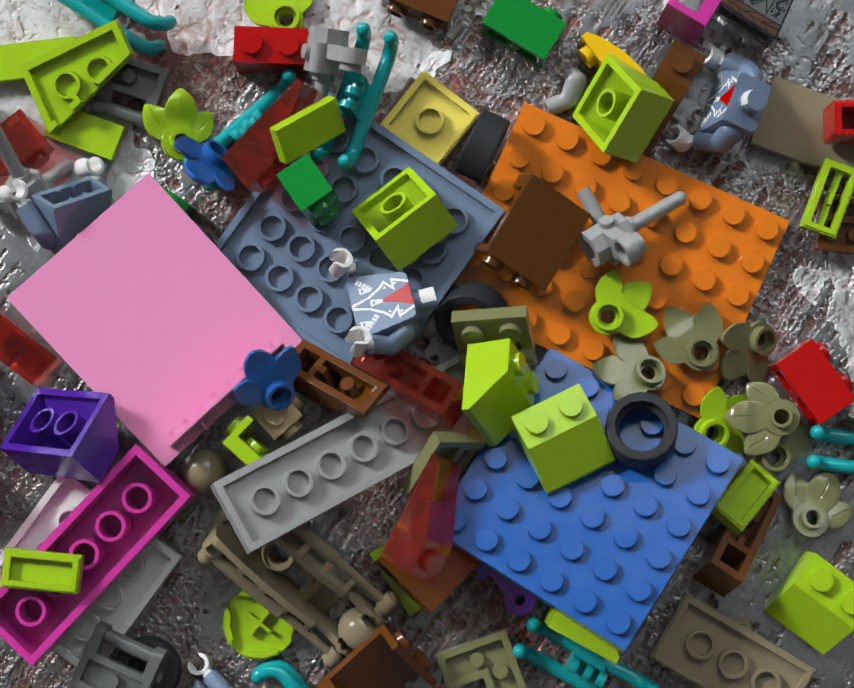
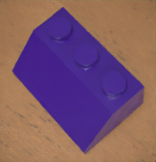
[0,388,119,482]

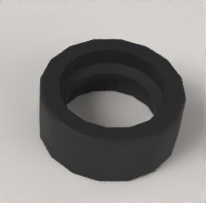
[455,109,510,183]
[435,281,508,351]
[605,392,679,469]

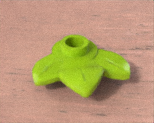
[243,0,313,28]
[142,88,214,161]
[589,270,658,339]
[693,387,748,453]

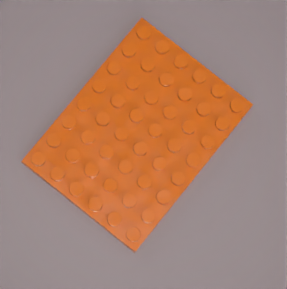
[453,102,790,419]

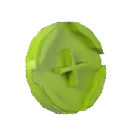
[223,590,297,660]

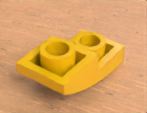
[578,32,647,76]

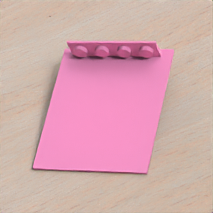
[7,174,302,467]

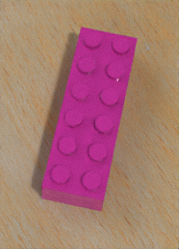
[0,444,197,666]

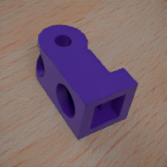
[474,563,536,616]

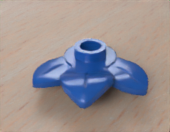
[173,137,235,192]
[233,345,301,411]

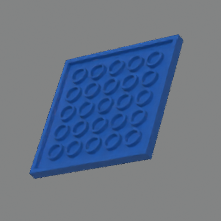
[429,349,744,654]

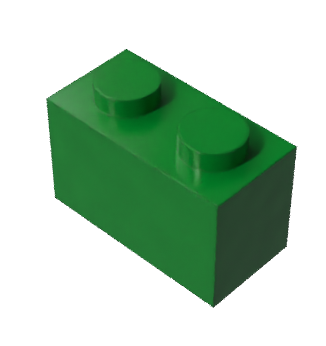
[480,0,567,69]
[276,153,344,227]

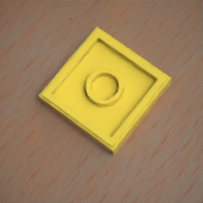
[380,70,480,166]

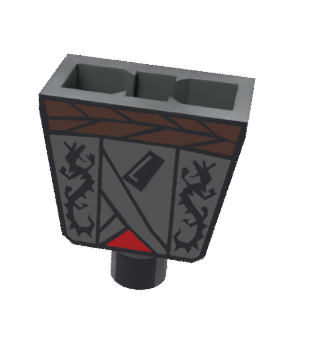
[714,0,793,48]

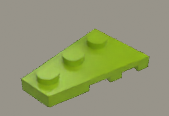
[19,20,135,134]

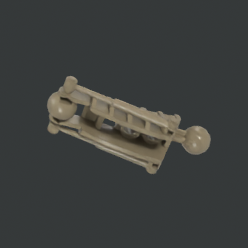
[181,449,401,669]

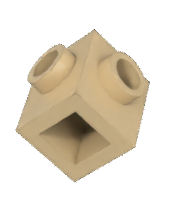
[250,395,306,441]

